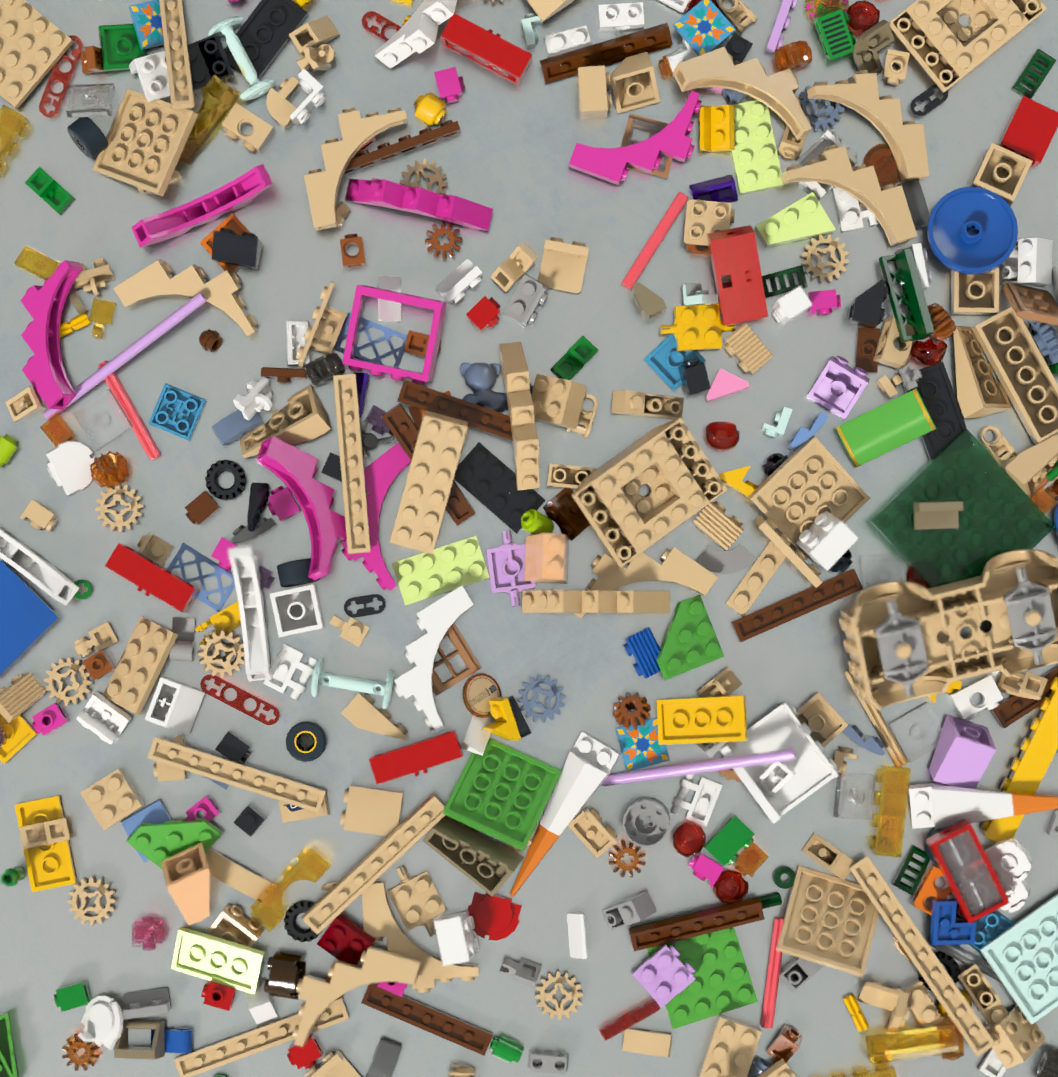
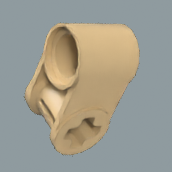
[717,0,757,35]
[567,394,598,439]
[978,426,1017,468]

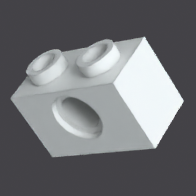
[598,2,644,32]
[949,675,1003,721]

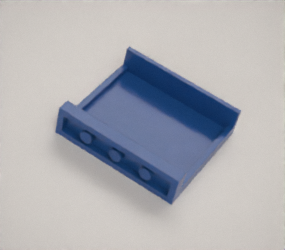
[0,559,60,674]

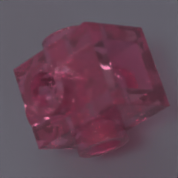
[132,917,166,951]

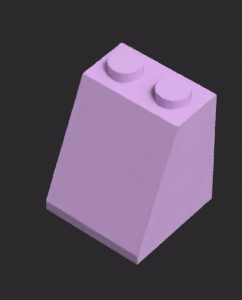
[929,714,997,789]

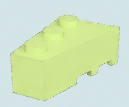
[754,192,836,248]

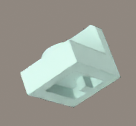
[521,13,543,50]
[683,283,718,306]
[761,407,793,438]

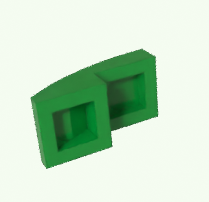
[25,166,75,215]
[550,335,599,380]

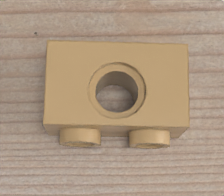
[222,103,275,153]
[873,316,915,369]

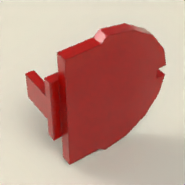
[468,892,522,941]

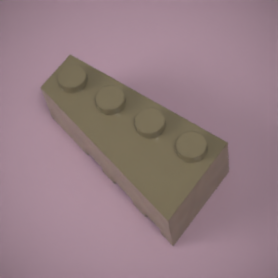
[423,815,524,897]

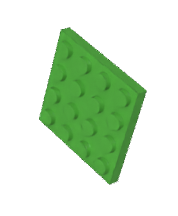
[443,738,562,851]
[647,927,758,1029]

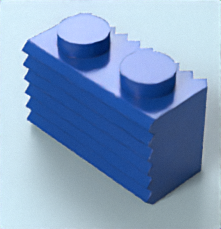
[623,627,661,679]

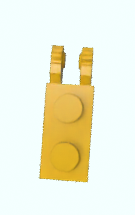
[195,601,241,643]

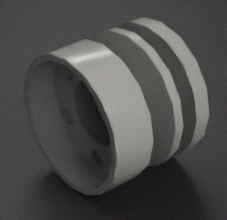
[622,797,670,848]

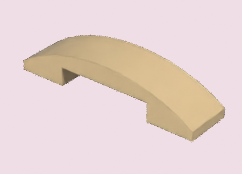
[205,848,281,906]

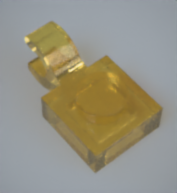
[89,298,116,339]

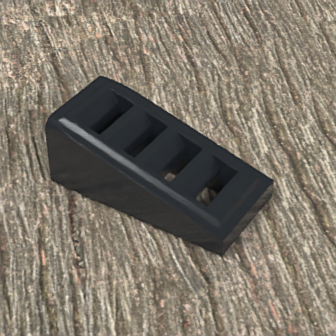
[247,482,269,532]

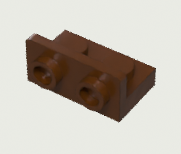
[543,488,591,541]

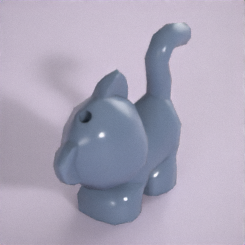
[460,362,533,413]

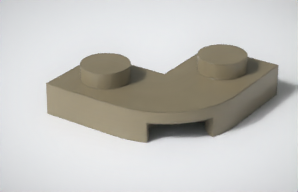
[853,19,895,74]

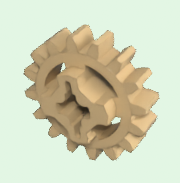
[400,159,448,195]
[801,234,850,283]
[95,484,144,532]
[198,628,245,678]
[43,657,93,706]
[67,876,117,926]
[535,970,583,1020]

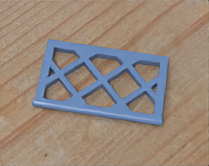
[334,312,408,368]
[167,543,236,612]

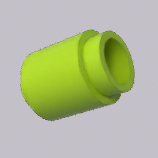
[0,434,18,468]
[521,509,554,535]

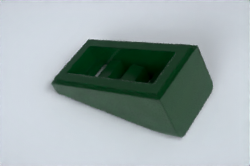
[1012,49,1056,99]
[762,266,808,298]
[891,845,931,896]

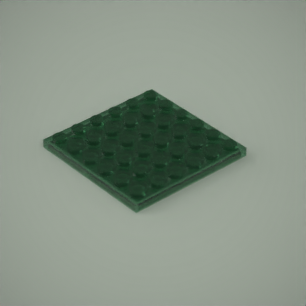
[870,429,1055,588]

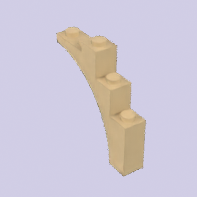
[673,47,812,141]
[807,70,929,182]
[304,108,408,231]
[780,144,917,246]
[113,259,258,337]
[499,342,540,491]
[574,547,718,618]
[522,590,670,613]
[362,881,479,993]
[292,946,423,1047]

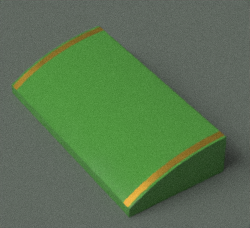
[836,389,936,468]

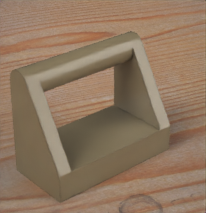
[632,282,667,321]
[114,1020,165,1059]

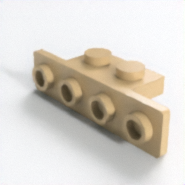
[296,281,347,367]

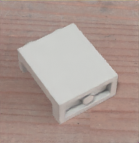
[791,130,858,201]

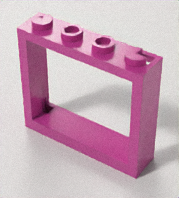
[342,285,447,385]

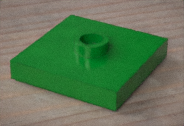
[98,24,147,71]

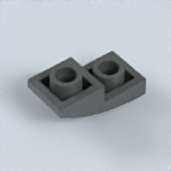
[897,179,930,229]
[231,517,278,543]
[366,1039,402,1077]

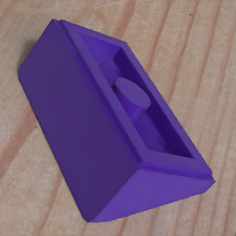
[689,175,738,203]
[354,372,370,419]

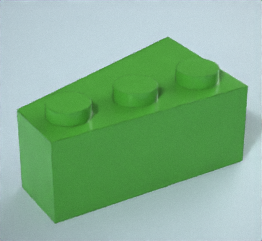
[0,1011,18,1077]

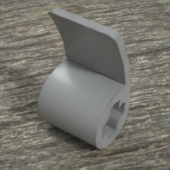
[169,617,195,661]

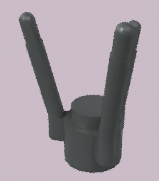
[361,420,394,459]

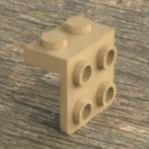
[684,199,735,246]
[538,237,589,294]
[568,807,618,859]
[858,981,910,1034]
[985,1005,1045,1069]
[304,1050,361,1077]

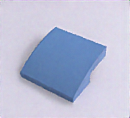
[787,412,829,450]
[120,799,171,862]

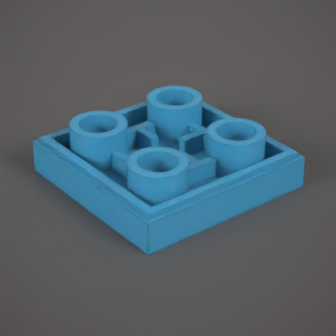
[148,383,207,441]
[969,910,1015,955]

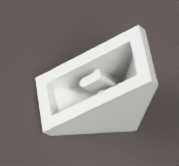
[754,761,796,797]
[245,978,280,1027]

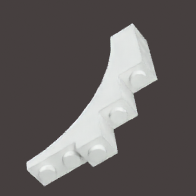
[375,0,457,69]
[0,528,79,606]
[228,545,271,682]
[393,586,474,732]

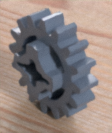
[799,82,845,131]
[1029,321,1058,365]
[518,674,566,723]

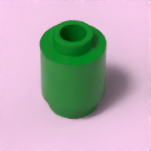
[489,1034,524,1063]

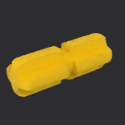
[59,313,91,339]
[843,994,869,1032]

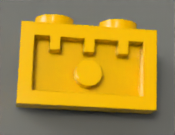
[699,105,735,152]

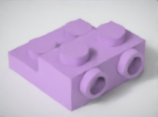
[807,355,870,419]
[632,944,696,1008]

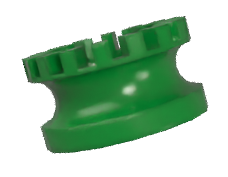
[74,579,93,599]

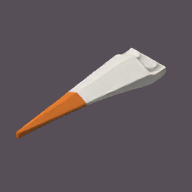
[510,731,621,897]
[909,783,1058,829]

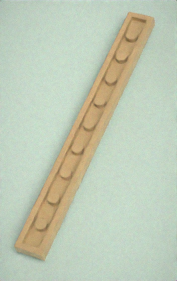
[849,855,996,1057]

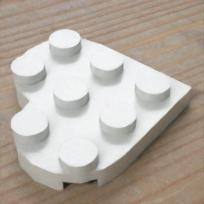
[984,838,1033,912]

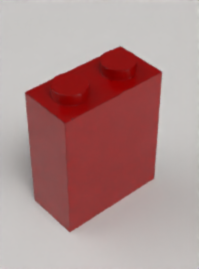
[998,96,1058,167]

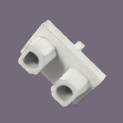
[233,377,273,421]

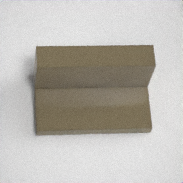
[913,501,963,530]

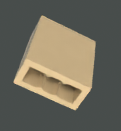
[340,785,404,836]

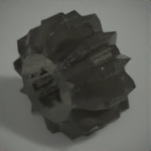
[305,353,345,385]
[1037,1047,1058,1077]

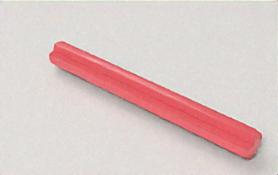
[622,192,689,289]
[98,361,161,460]
[761,918,784,1029]

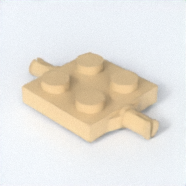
[387,865,447,937]

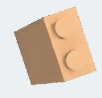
[524,533,569,584]
[161,843,210,925]

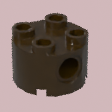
[264,952,306,1000]

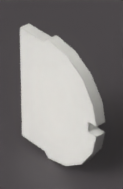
[46,441,97,496]
[78,996,123,1050]

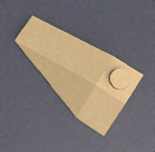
[953,326,1011,418]
[240,385,331,458]
[1005,434,1058,500]

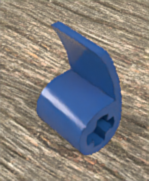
[151,1028,193,1053]

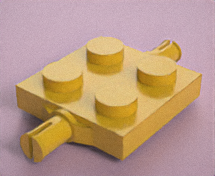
[660,304,736,351]

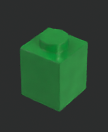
[54,980,91,1012]

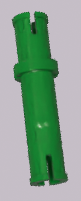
[0,866,26,886]

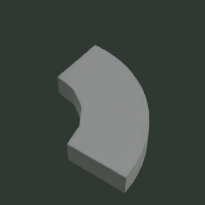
[695,544,757,573]

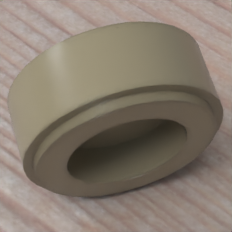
[69,292,87,314]

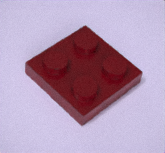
[317,914,375,965]

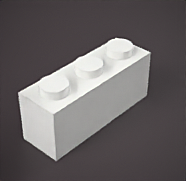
[772,286,812,325]

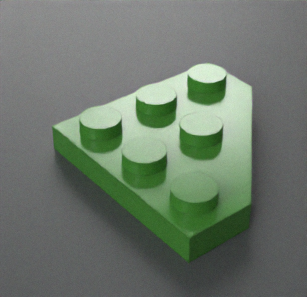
[656,595,724,680]
[127,818,222,869]

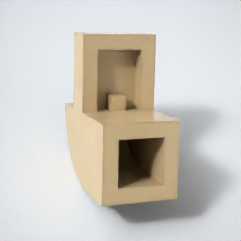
[266,76,301,130]
[491,242,539,292]

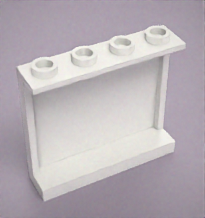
[719,702,839,824]

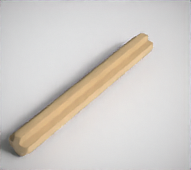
[845,669,908,767]

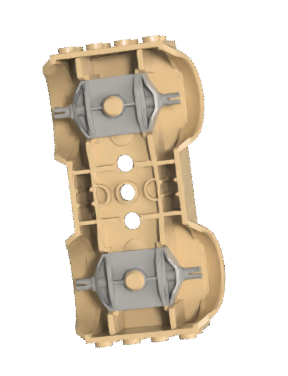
[839,549,1058,710]

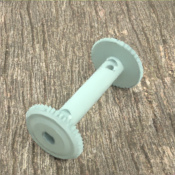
[208,16,276,101]
[311,658,394,709]

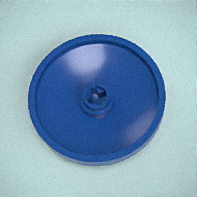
[927,186,1018,275]

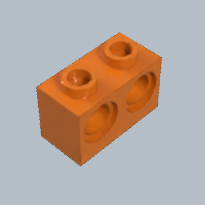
[910,864,957,915]

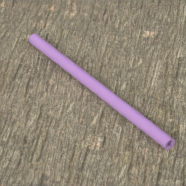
[43,292,207,421]
[602,748,796,786]

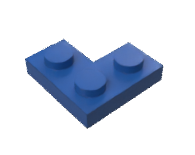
[929,899,976,945]

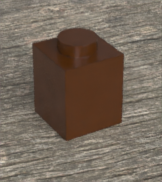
[185,491,221,525]

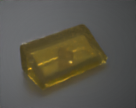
[14,246,60,280]

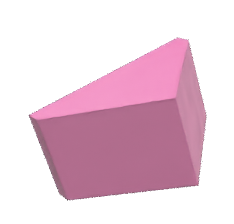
[705,368,750,402]

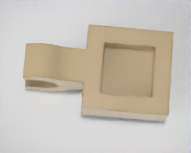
[329,615,370,647]

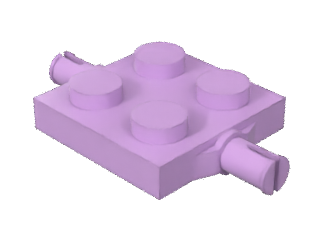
[486,530,536,606]

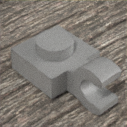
[898,366,922,391]
[499,957,542,987]

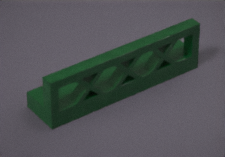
[879,248,934,343]

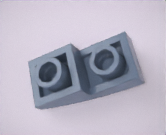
[212,410,263,446]
[843,724,885,756]

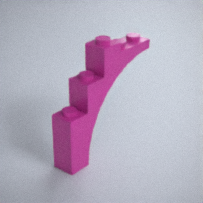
[569,91,702,185]
[131,164,272,248]
[345,179,493,231]
[20,260,83,410]
[256,436,347,580]
[341,443,412,591]

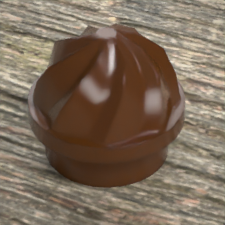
[199,329,222,352]

